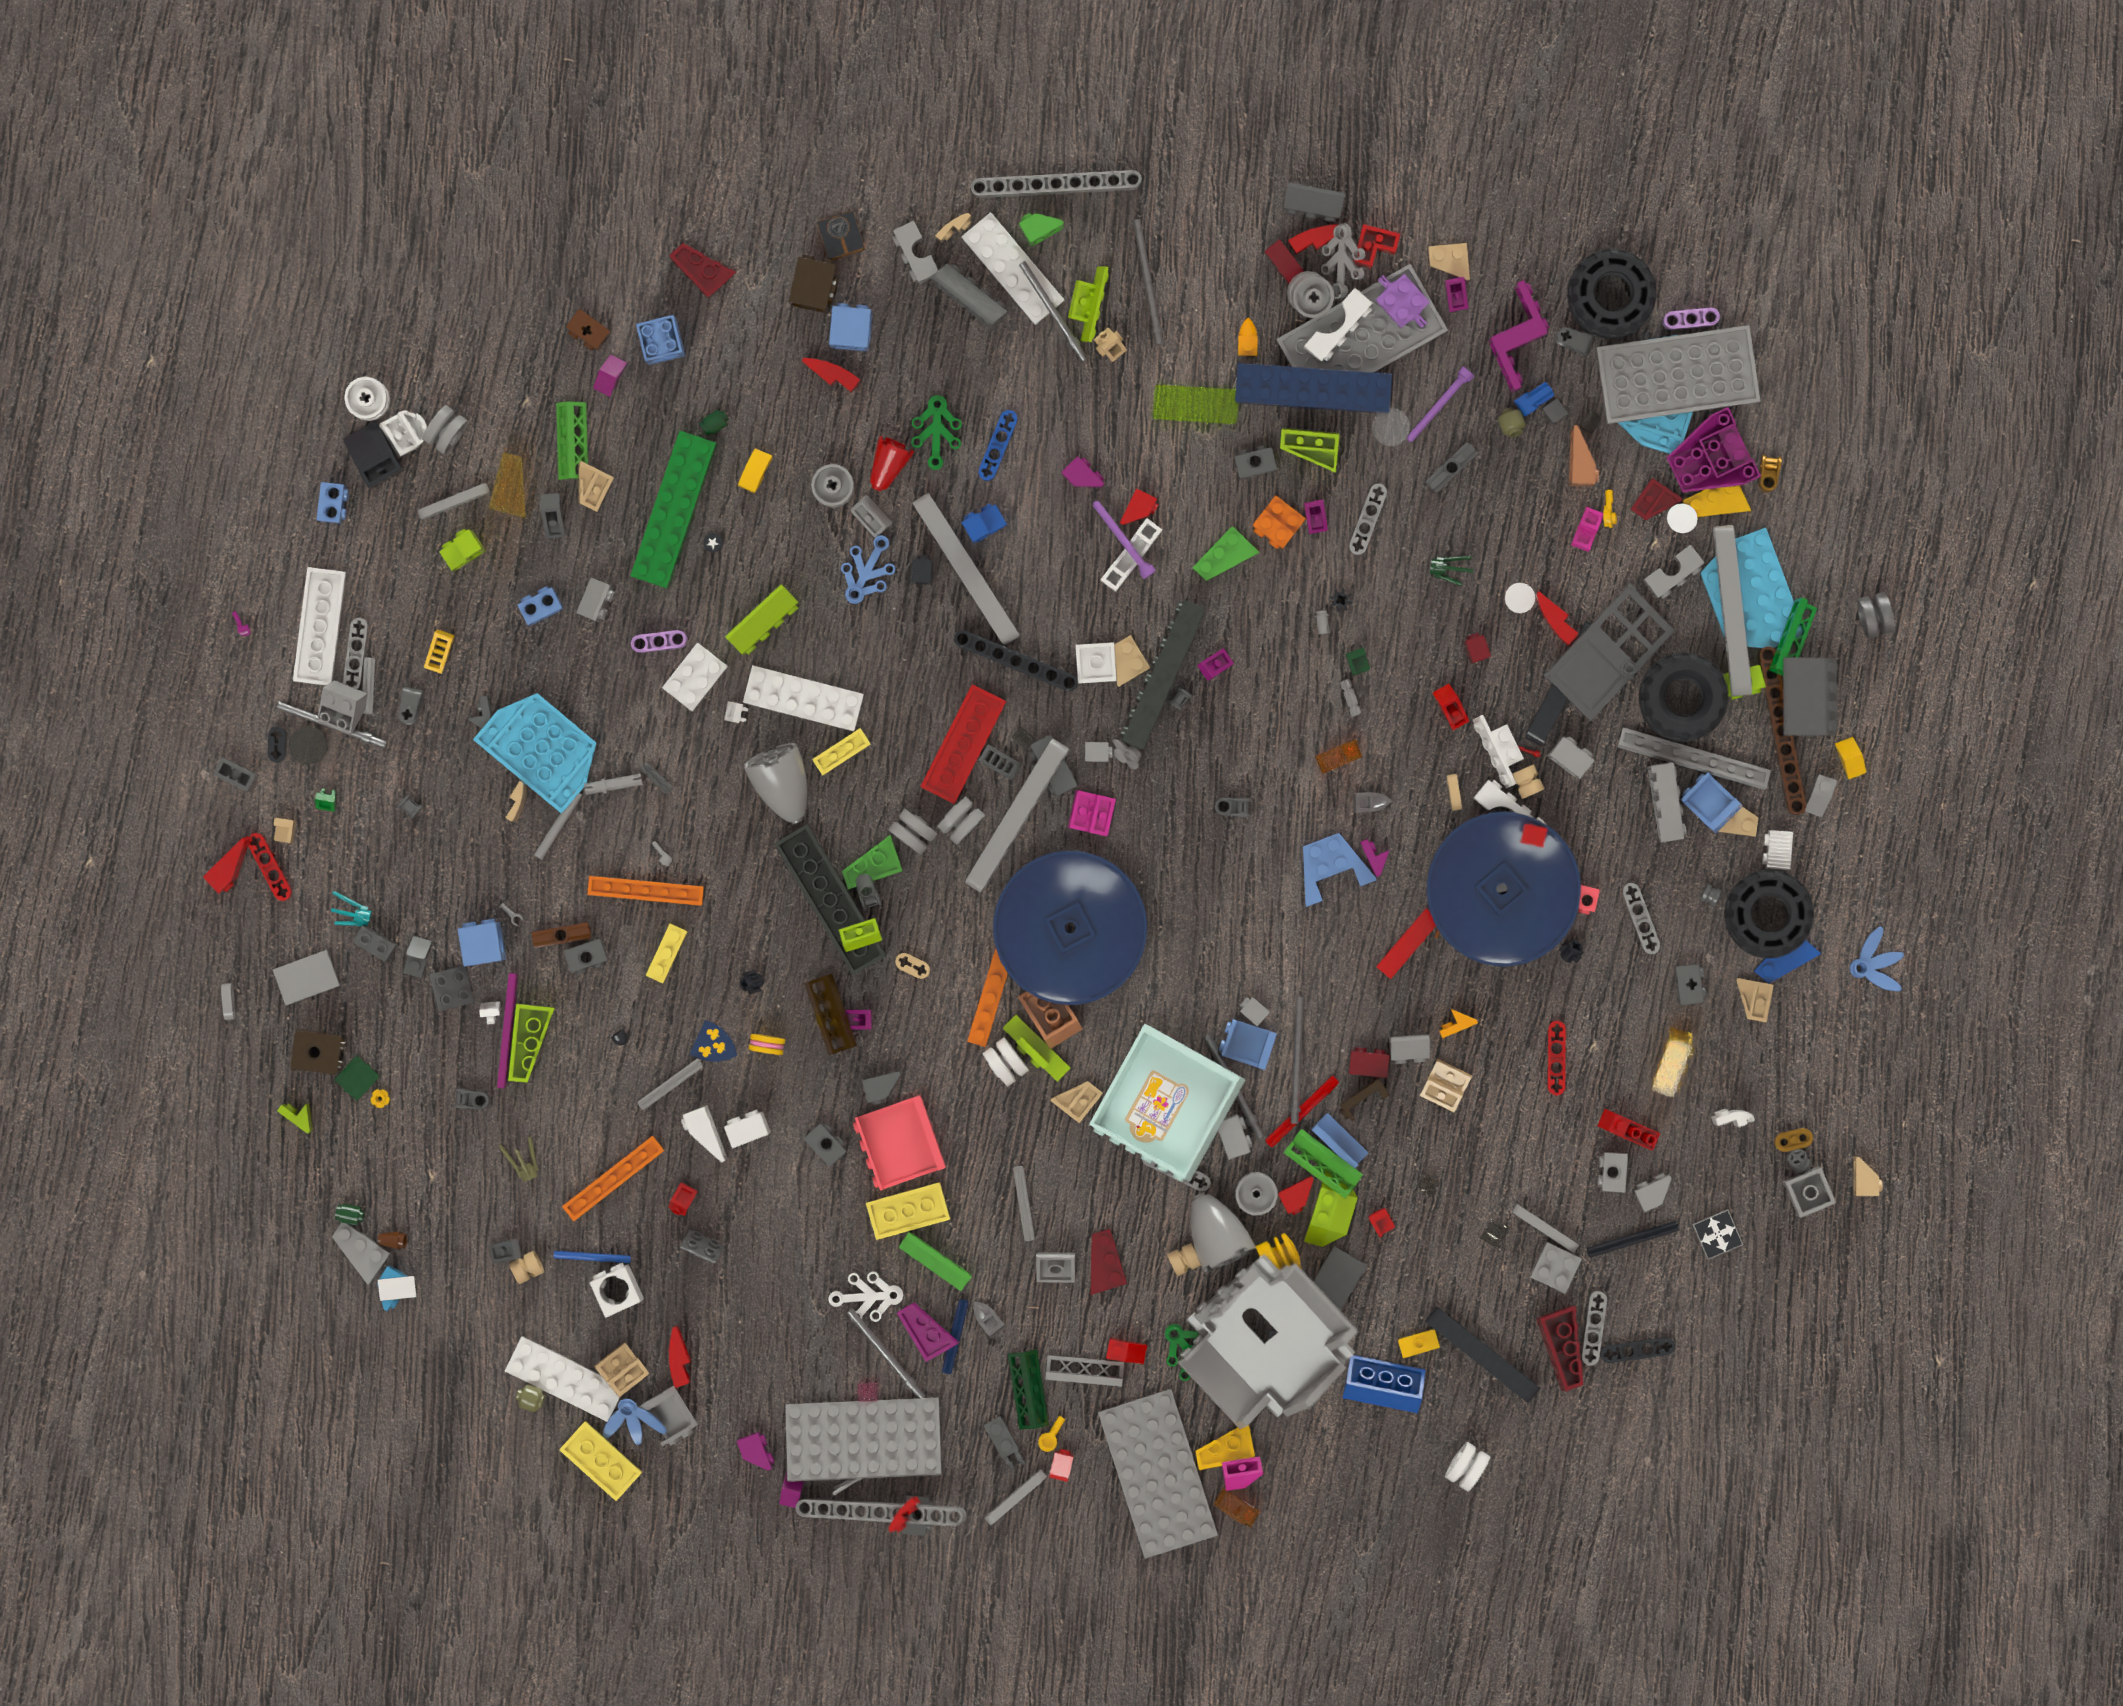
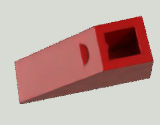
[1597,1109,1660,1151]

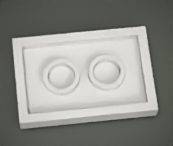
[662,643,728,712]

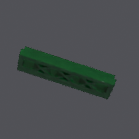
[1008,1349,1049,1430]

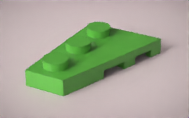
[1193,526,1260,581]
[842,835,903,889]

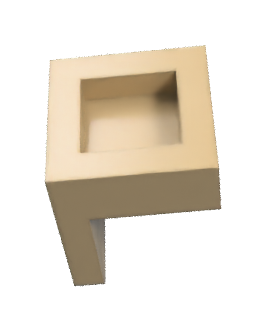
[274,818,297,844]

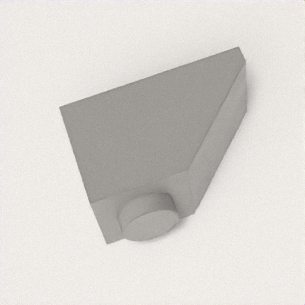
[1805,774,1837,817]

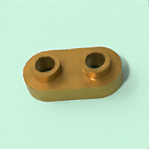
[1774,1128,1813,1152]

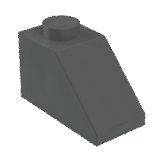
[540,493,565,539]
[862,1071,901,1105]

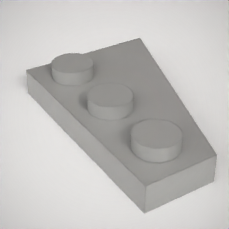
[332,1223,391,1285]

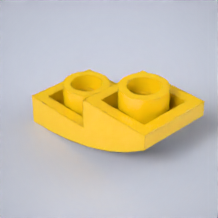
[738,448,772,493]

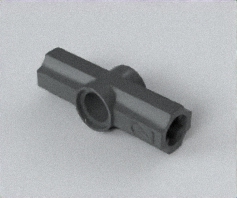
[1425,442,1478,494]

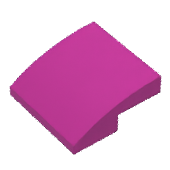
[1068,790,1116,836]

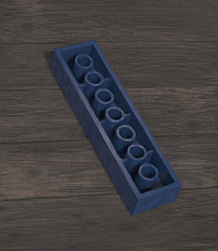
[1235,363,1392,414]

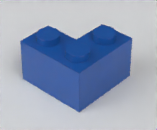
[962,503,1007,544]

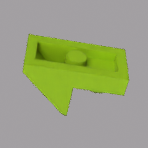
[277,1103,313,1134]

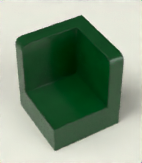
[1345,647,1370,676]

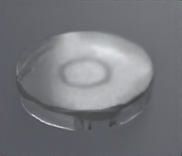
[1372,408,1410,447]

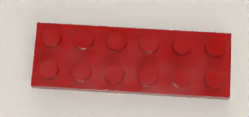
[920,684,1006,804]

